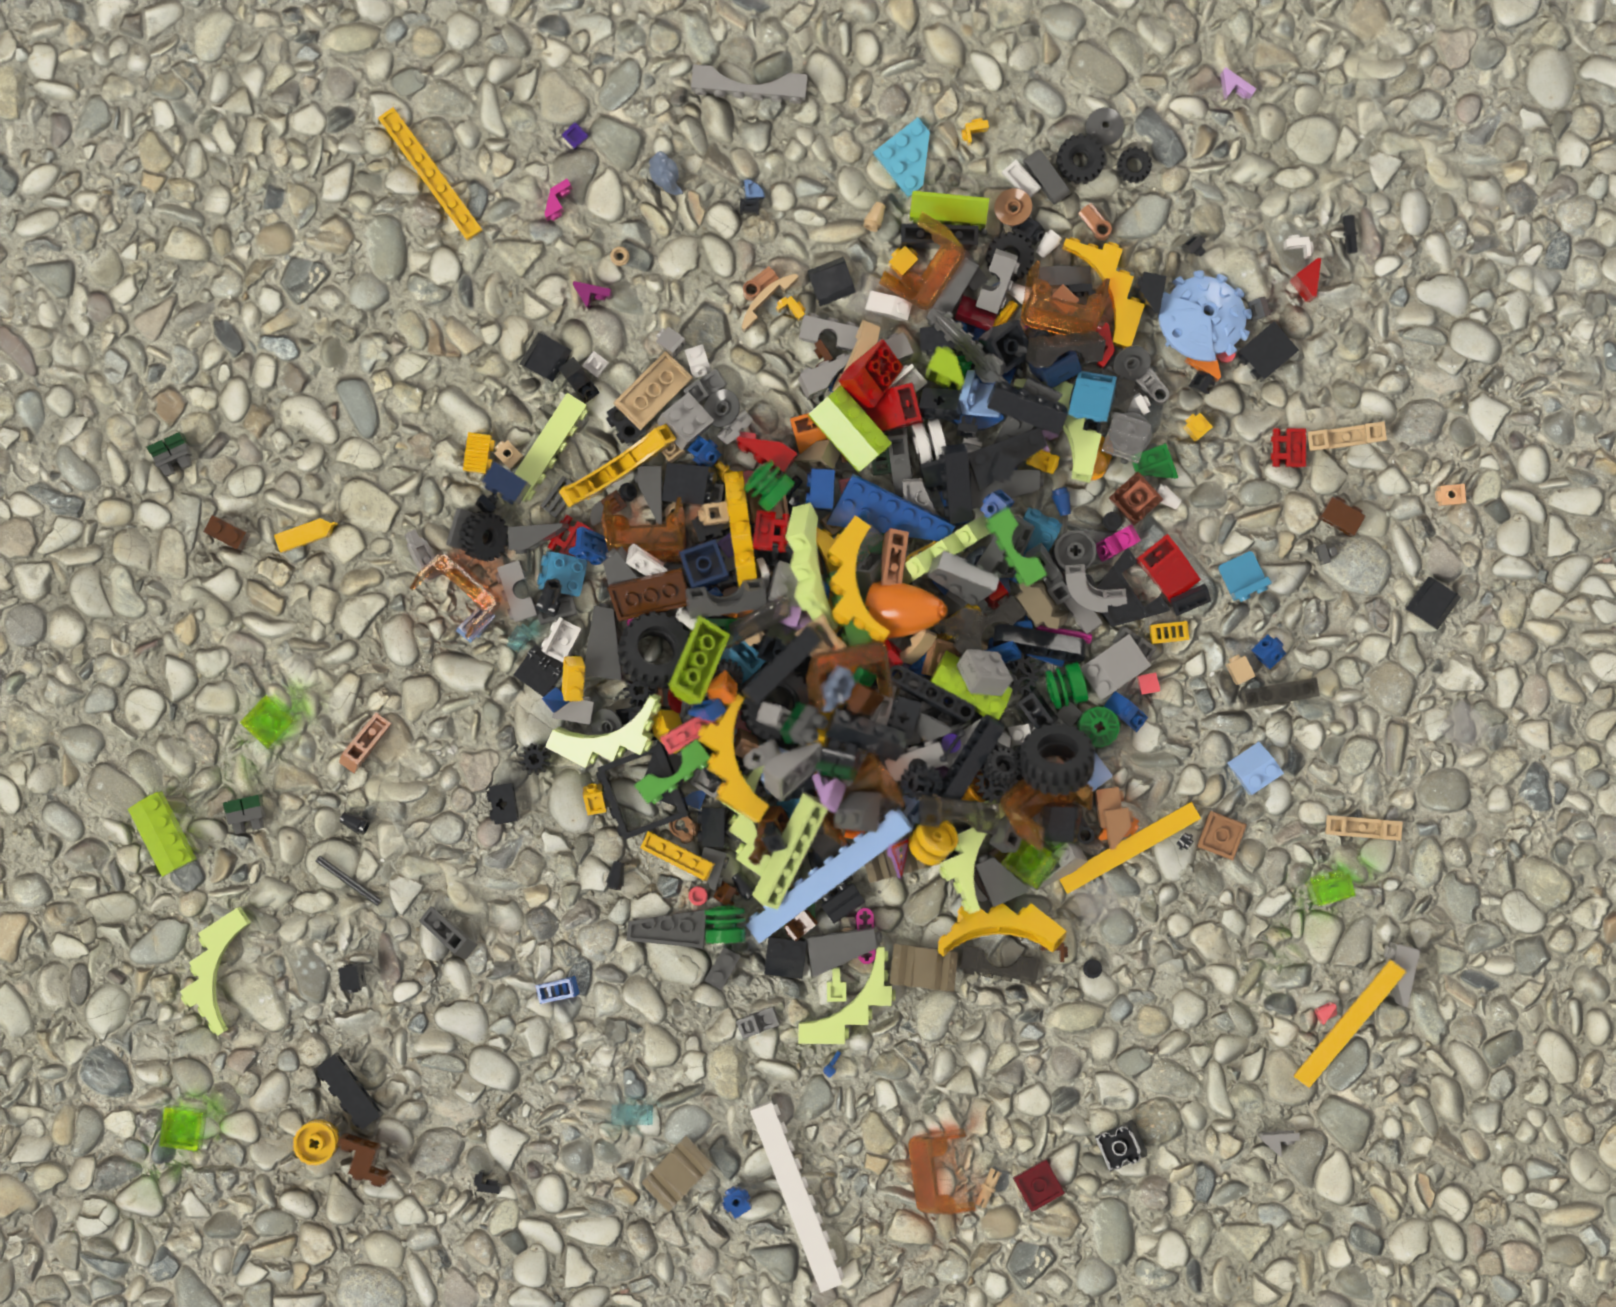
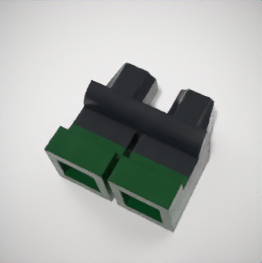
[815,739,860,782]

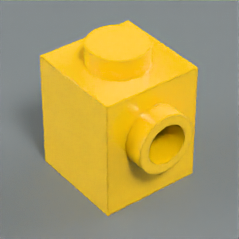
[888,246,918,278]
[1183,413,1212,442]

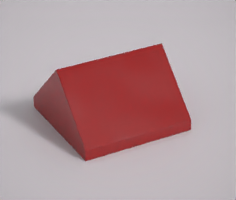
[1290,258,1322,303]

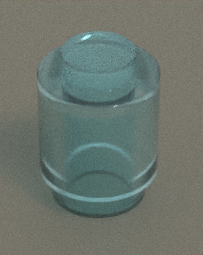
[506,624,533,653]

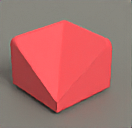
[1137,673,1161,695]
[1314,1002,1337,1025]

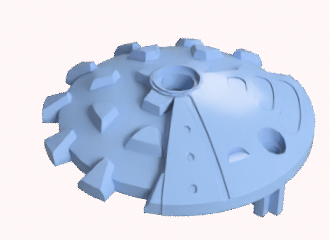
[1158,270,1252,362]

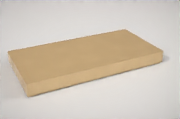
[613,351,693,430]

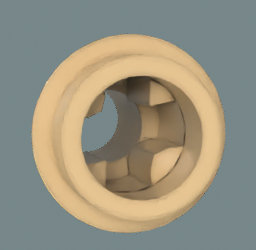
[863,202,886,232]

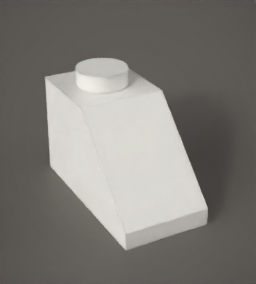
[865,291,913,321]

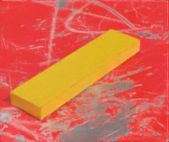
[640,831,715,881]

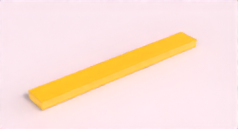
[378,107,483,241]
[1059,802,1201,894]
[1294,959,1406,1088]

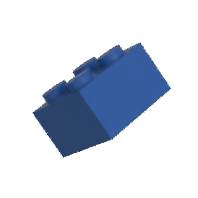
[806,469,835,512]

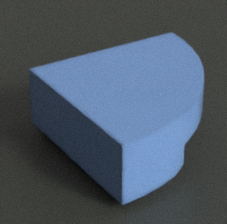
[744,180,765,200]

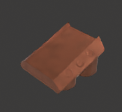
[1109,471,1164,526]

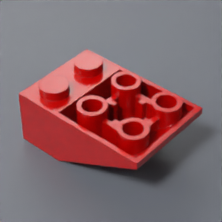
[838,339,904,408]
[862,382,923,433]
[736,437,797,476]
[1136,534,1201,603]

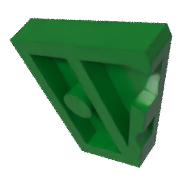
[1130,443,1179,479]

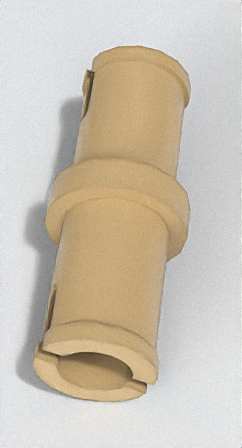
[975,1168,1002,1209]

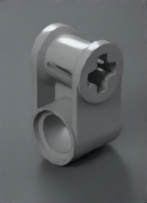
[1135,368,1169,405]
[743,739,781,770]

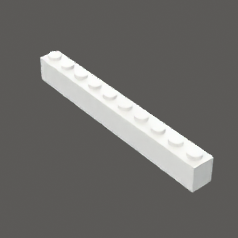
[750,1100,844,1293]

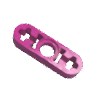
[856,908,875,964]

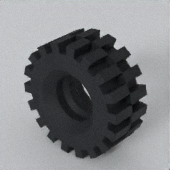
[1056,133,1106,185]
[986,232,1035,282]
[459,511,509,562]

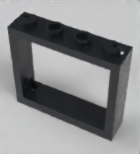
[596,743,691,840]

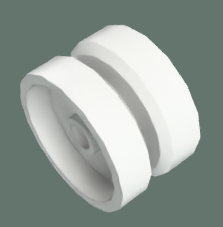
[912,419,946,464]

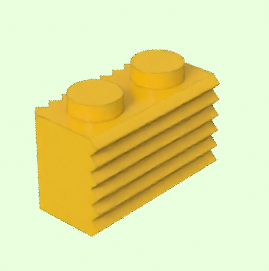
[463,432,495,475]
[562,656,586,701]

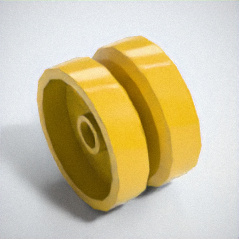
[908,815,958,866]
[293,1119,340,1165]

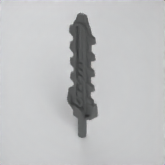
[929,307,1008,383]

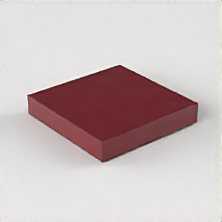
[955,295,997,331]
[1012,1159,1065,1212]

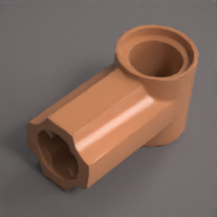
[1078,203,1112,241]
[743,266,779,301]

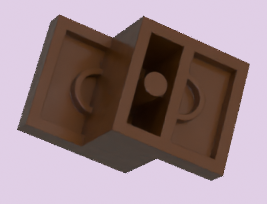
[337,1132,393,1187]

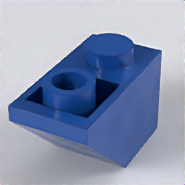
[1104,691,1148,732]

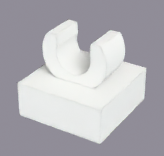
[582,351,609,378]

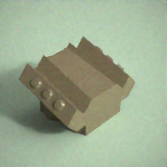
[1014,579,1069,629]
[865,830,931,883]
[890,944,958,992]
[641,1136,713,1212]

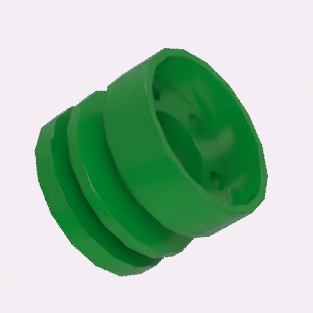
[743,459,795,512]
[1045,662,1088,709]
[1076,707,1120,747]
[705,905,746,944]

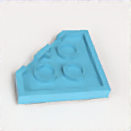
[873,117,930,198]

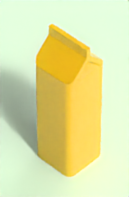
[274,518,338,553]

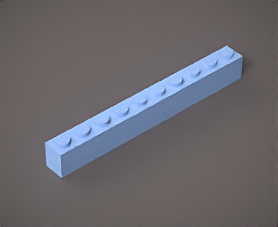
[746,809,914,943]

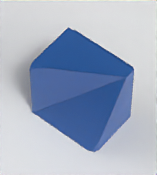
[542,687,570,713]

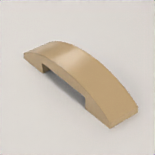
[741,274,799,333]
[832,320,880,391]
[1307,421,1387,451]
[1325,815,1403,841]

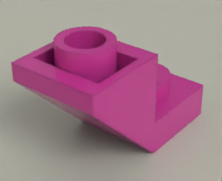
[544,179,573,221]
[1096,524,1141,562]

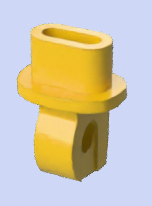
[714,460,734,484]

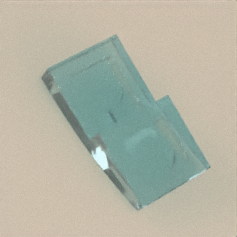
[611,1104,653,1125]

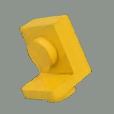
[583,783,607,816]

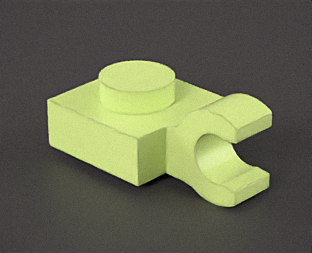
[827,967,846,1002]

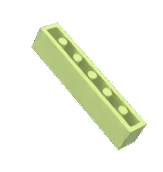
[514,393,588,503]
[752,793,828,910]

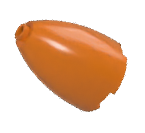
[865,581,947,639]

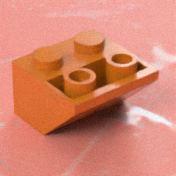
[790,413,829,454]

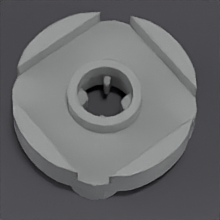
[717,410,753,444]

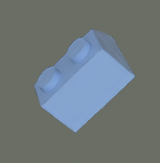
[1227,741,1284,795]

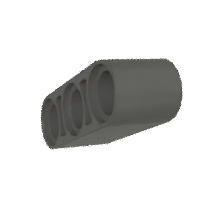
[1023,149,1070,205]

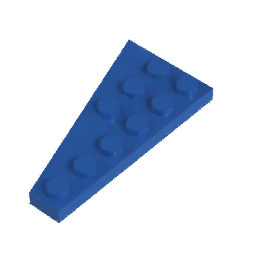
[826,474,955,541]

